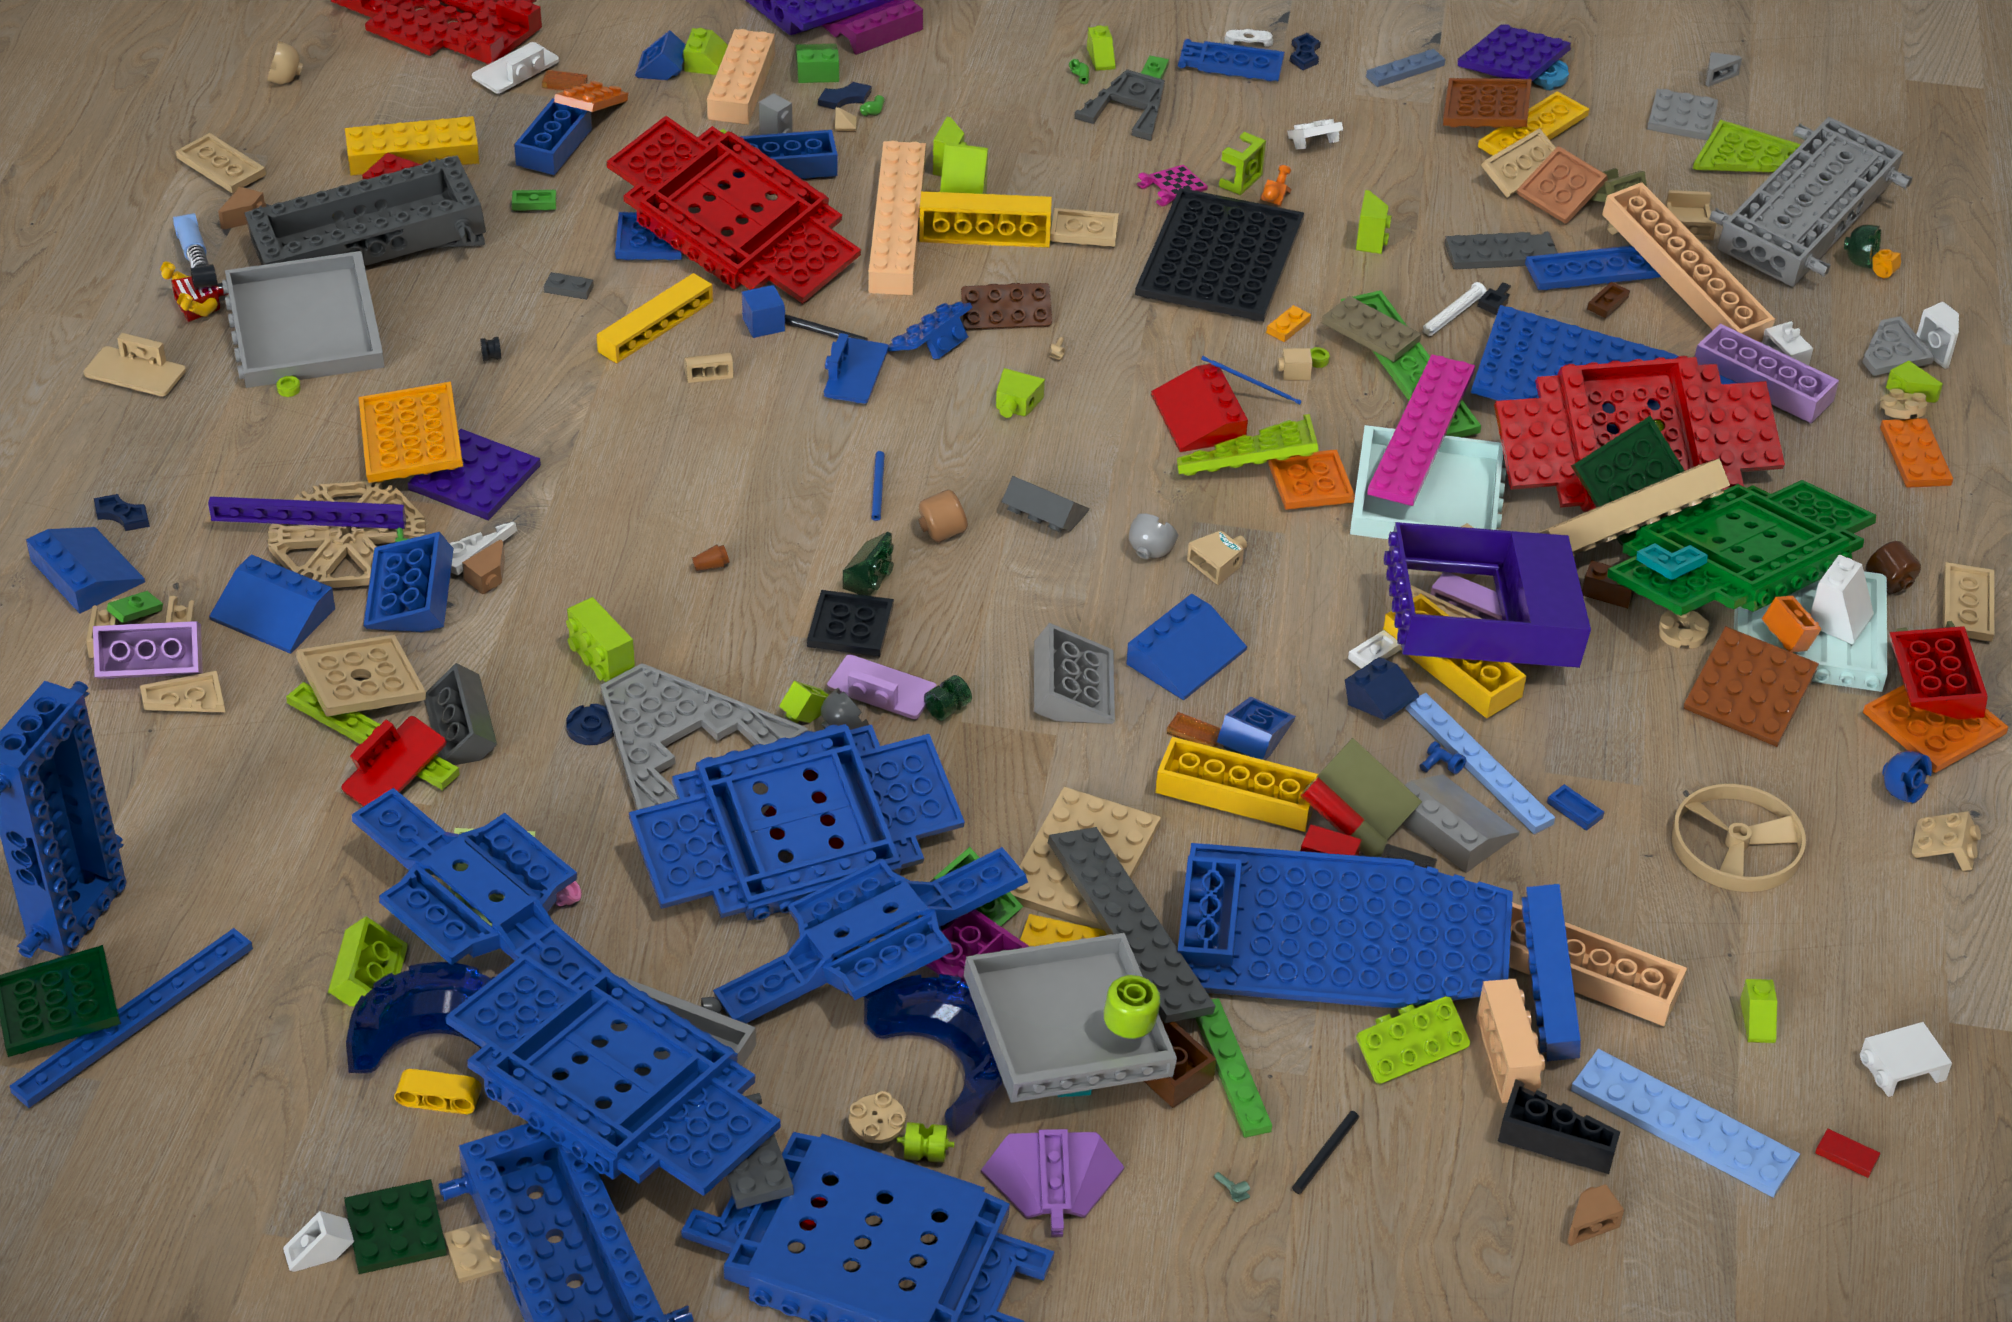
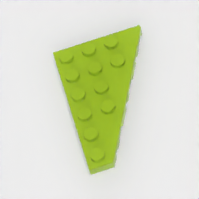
[1693,120,1801,172]
[1176,414,1319,476]

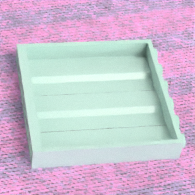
[1734,561,1887,692]

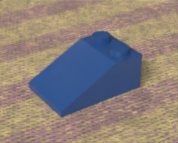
[1217,696,1296,760]

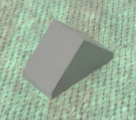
[1706,52,1742,87]

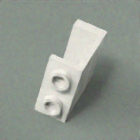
[1860,1022,1952,1097]

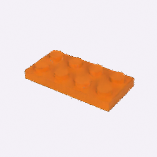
[554,81,628,112]
[1880,418,1953,488]

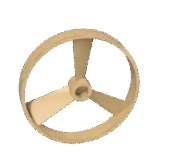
[1672,784,1806,892]

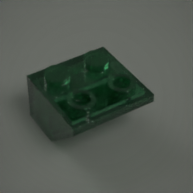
[843,532,894,596]

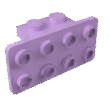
[827,655,937,719]

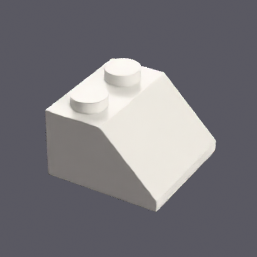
[1917,302,1959,369]

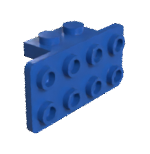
[888,302,972,359]
[824,333,888,403]

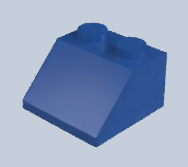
[635,30,686,80]

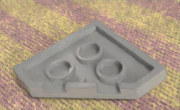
[1862,316,1935,376]

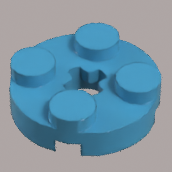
[1532,60,1569,90]

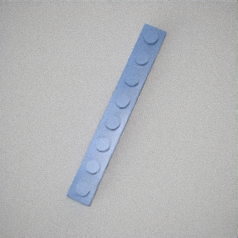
[1405,693,1555,834]

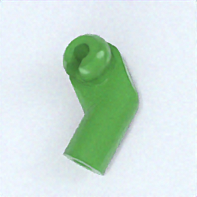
[1069,59,1089,84]
[860,95,885,116]

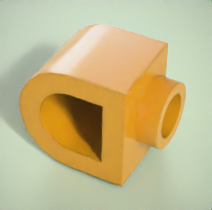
[1872,249,1901,278]

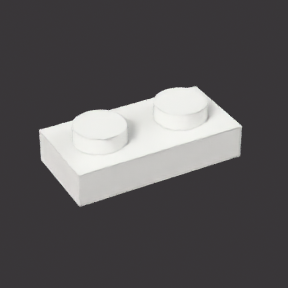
[1348,630,1401,669]

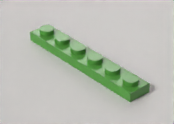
[1195,998,1272,1138]

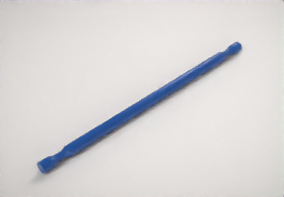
[1201,356,1301,405]

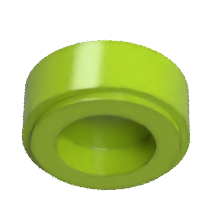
[1310,347,1330,368]
[276,376,301,397]

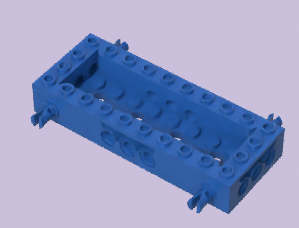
[0,681,126,958]
[439,1123,694,1322]

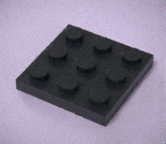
[807,590,894,657]

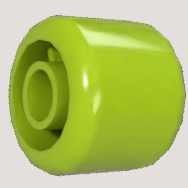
[1104,975,1160,1039]

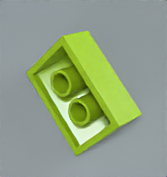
[328,916,408,1009]

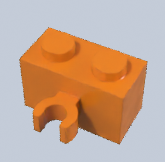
[1762,595,1821,652]

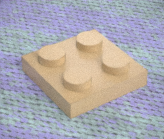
[443,1222,502,1283]

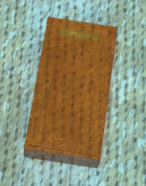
[542,70,588,90]
[1167,712,1221,747]

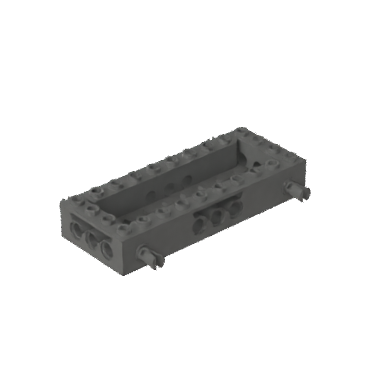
[244,155,486,266]

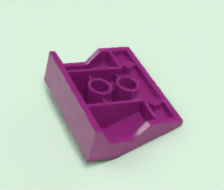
[822,0,923,55]
[926,909,1029,998]

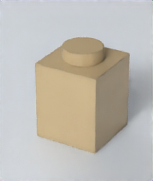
[1278,348,1312,381]

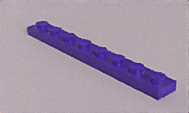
[208,496,406,529]

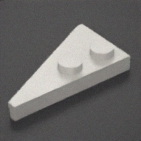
[450,522,517,575]

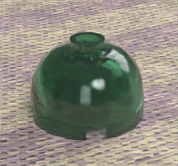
[1844,225,1881,269]

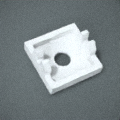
[1287,119,1343,150]

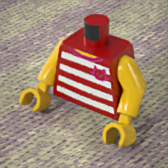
[160,261,229,322]

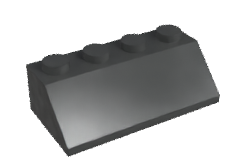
[425,663,497,765]

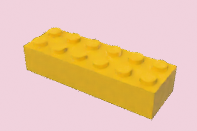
[345,116,480,176]
[919,191,1052,248]
[1383,594,1526,719]
[1155,737,1318,832]

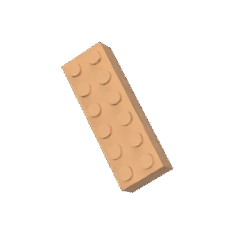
[707,29,775,125]

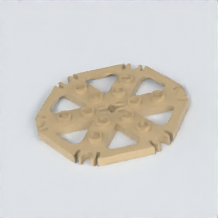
[268,481,426,588]

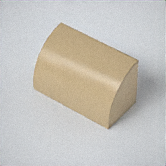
[684,353,733,383]

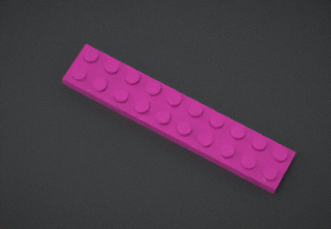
[1367,354,1475,506]

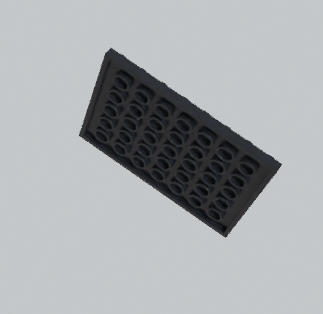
[1135,188,1304,322]

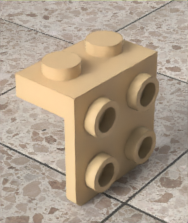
[1912,811,1981,871]

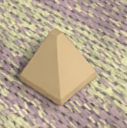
[835,108,856,132]

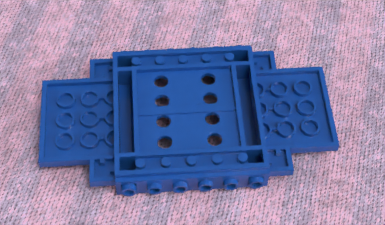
[629,724,965,921]
[446,954,781,1196]

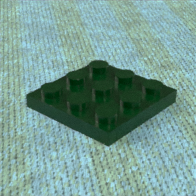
[344,1179,447,1274]

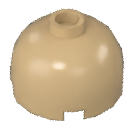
[267,41,303,84]

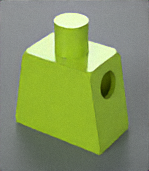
[996,368,1045,418]

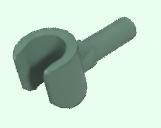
[1214,1172,1250,1202]

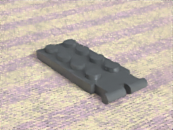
[1445,231,1558,270]
[726,1093,794,1209]

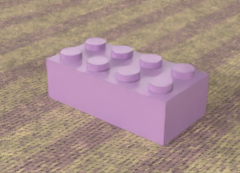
[93,621,203,679]

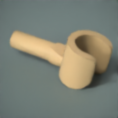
[1050,337,1065,360]

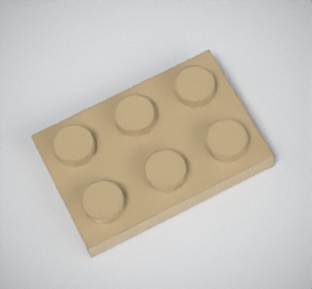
[1050,208,1119,247]

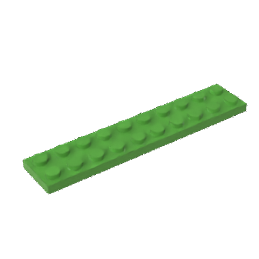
[1341,290,1481,437]

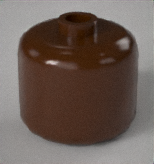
[1865,541,1921,594]

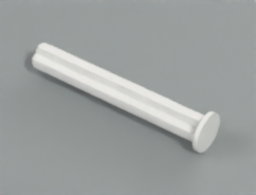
[1423,282,1487,336]

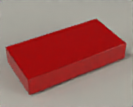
[1815,1128,1881,1178]

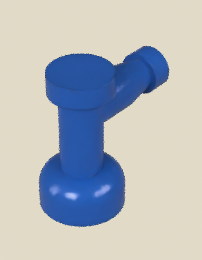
[1420,741,1466,774]

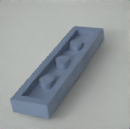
[1366,49,1445,87]

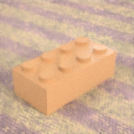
[1476,979,1545,1103]

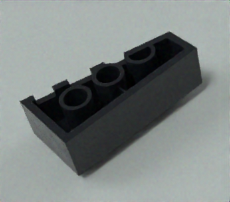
[1498,1079,1620,1174]

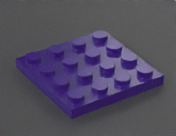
[1458,24,1571,81]
[408,429,541,521]

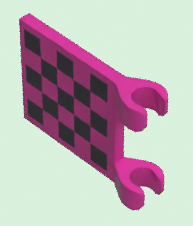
[1137,165,1208,207]

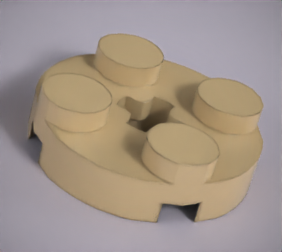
[1880,389,1927,419]
[1658,610,1709,649]

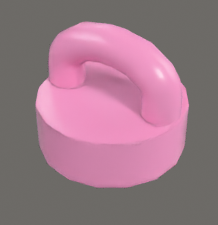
[555,881,581,906]

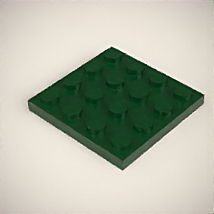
[1571,416,1685,546]
[0,945,121,1057]

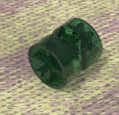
[924,675,972,721]

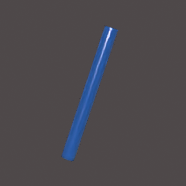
[871,451,885,521]

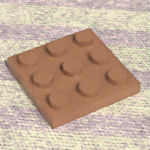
[1517,146,1608,224]

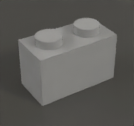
[759,93,793,135]

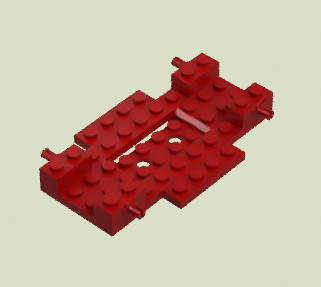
[331,0,542,65]

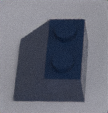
[1345,657,1419,720]

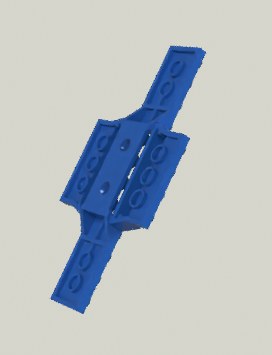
[352,788,610,980]
[713,847,1028,1024]

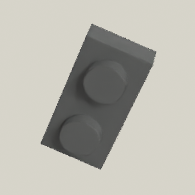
[544,272,594,300]

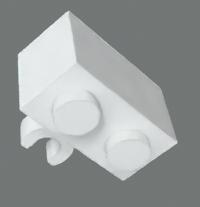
[1762,321,1813,366]

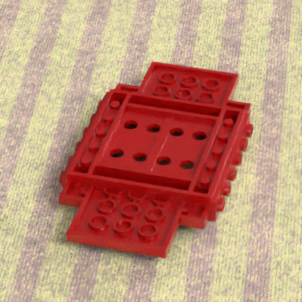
[606,116,861,304]
[1494,356,1785,512]

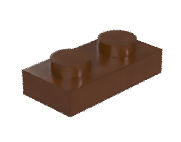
[1587,282,1630,318]

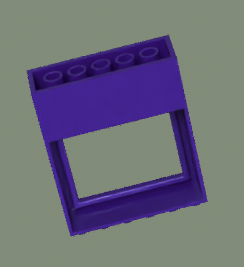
[1384,522,1591,668]

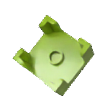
[1219,132,1266,196]

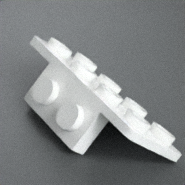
[472,42,559,94]

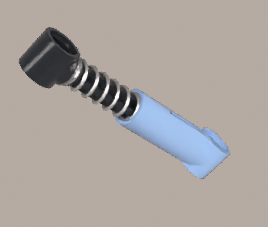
[173,213,218,290]

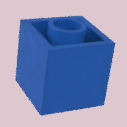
[742,285,786,338]

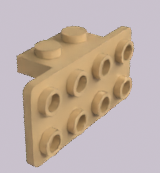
[83,333,186,396]

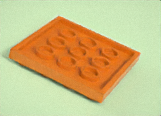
[1863,685,2009,773]

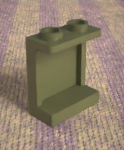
[1590,168,1647,202]

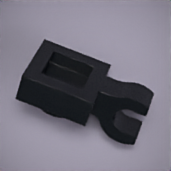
[1478,282,1511,315]

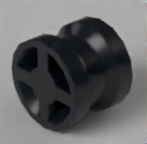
[480,337,501,361]

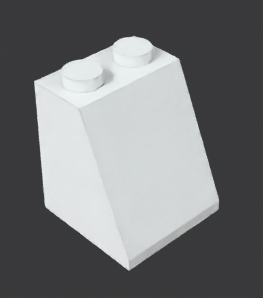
[1811,555,1874,645]

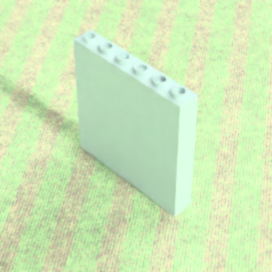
[1350,425,1506,539]

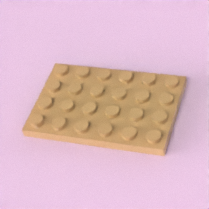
[1010,787,1161,930]

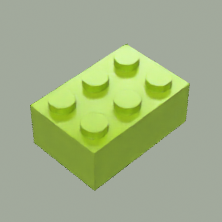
[566,597,635,682]

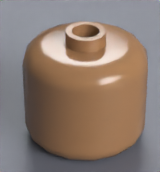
[918,489,968,542]

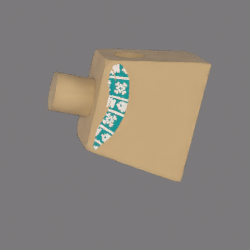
[1187,531,1247,585]

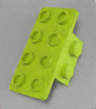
[1356,996,1470,1084]

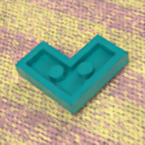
[1636,543,1708,580]

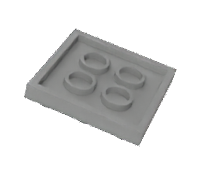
[1647,89,1718,141]

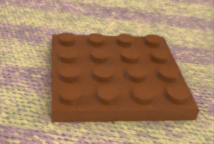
[1443,78,1532,128]
[1684,626,1819,747]

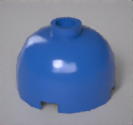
[1882,751,1932,803]

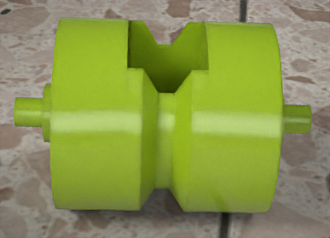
[897,1122,955,1163]

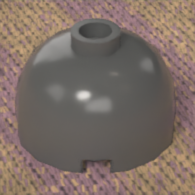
[821,688,869,730]

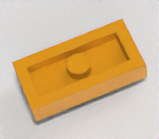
[1266,305,1311,342]

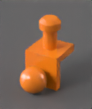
[1260,165,1292,206]

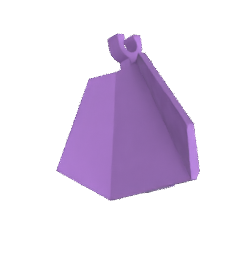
[981,1129,1124,1237]

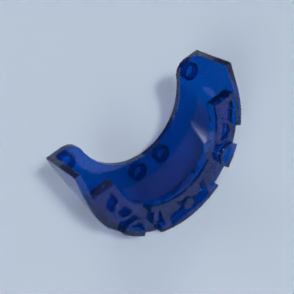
[346,962,495,1073]
[864,974,1003,1136]

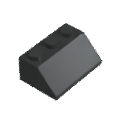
[1001,476,1090,533]

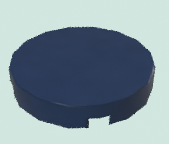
[566,704,614,745]

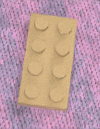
[1481,128,1556,198]
[176,133,266,193]
[1943,562,1994,642]

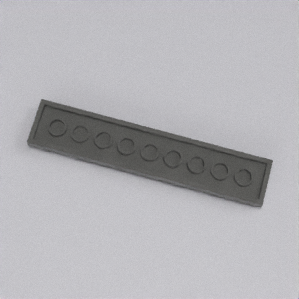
[1047,827,1215,1023]

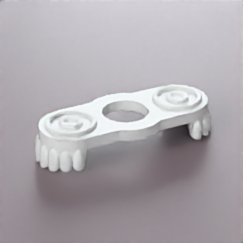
[1224,29,1273,47]

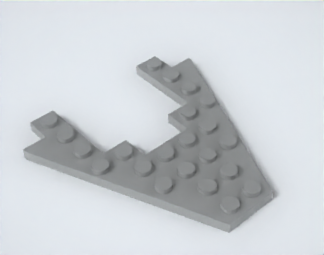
[601,663,808,810]

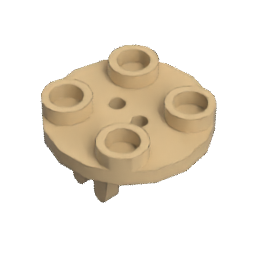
[849,1091,906,1144]

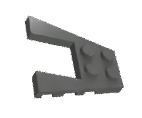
[1075,69,1165,141]

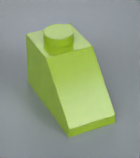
[1087,25,1116,71]
[1886,360,1943,403]
[779,681,829,723]
[1740,979,1777,1043]

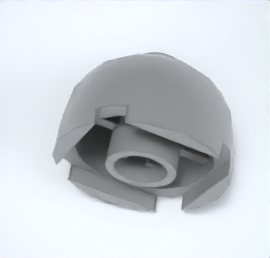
[1129,514,1178,559]

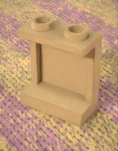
[1665,190,1717,240]

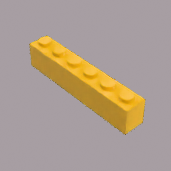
[596,273,713,364]

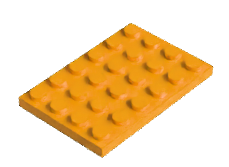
[358,381,463,483]

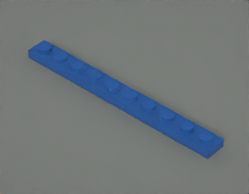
[9,928,253,1108]

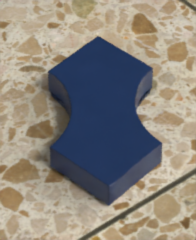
[1290,33,1321,71]
[818,81,872,109]
[94,494,150,531]

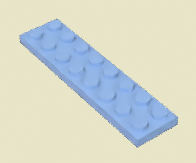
[1571,1048,1800,1198]

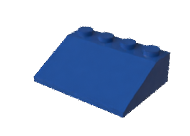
[26,527,145,614]
[363,532,454,632]
[209,554,335,654]
[1126,593,1247,700]

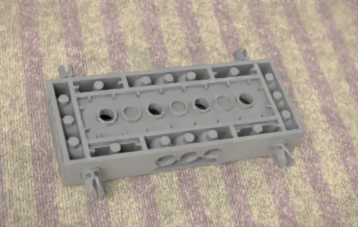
[1709,117,1913,287]

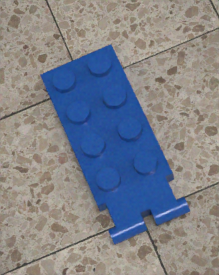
[1178,39,1284,81]

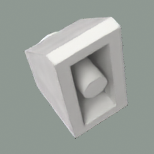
[283,1211,354,1272]

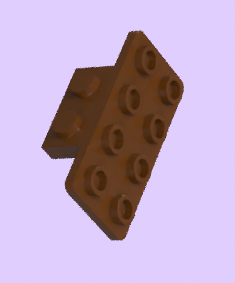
[961,283,1052,330]

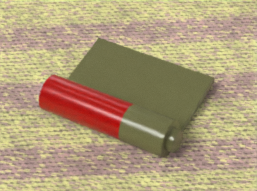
[1300,738,1422,857]

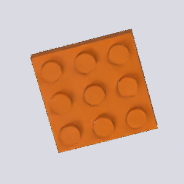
[1268,449,1355,510]

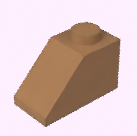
[218,187,266,229]
[462,540,505,594]
[1567,1184,1624,1246]

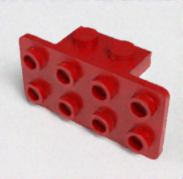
[341,716,447,807]

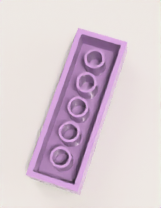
[1695,324,1839,423]

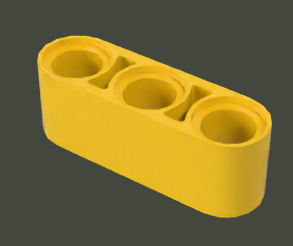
[394,1069,482,1114]

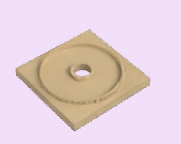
[297,635,426,717]

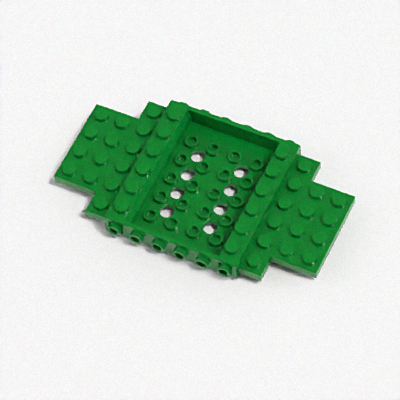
[1607,480,1877,616]

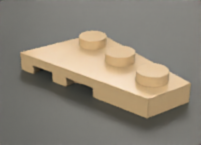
[140,671,225,712]

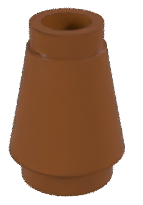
[692,544,730,571]

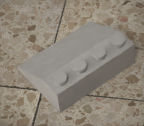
[1034,623,1115,724]
[1402,774,1519,873]

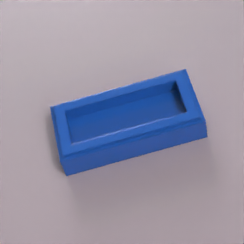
[1547,784,1604,831]

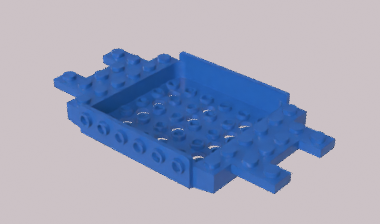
[681,1132,1055,1322]

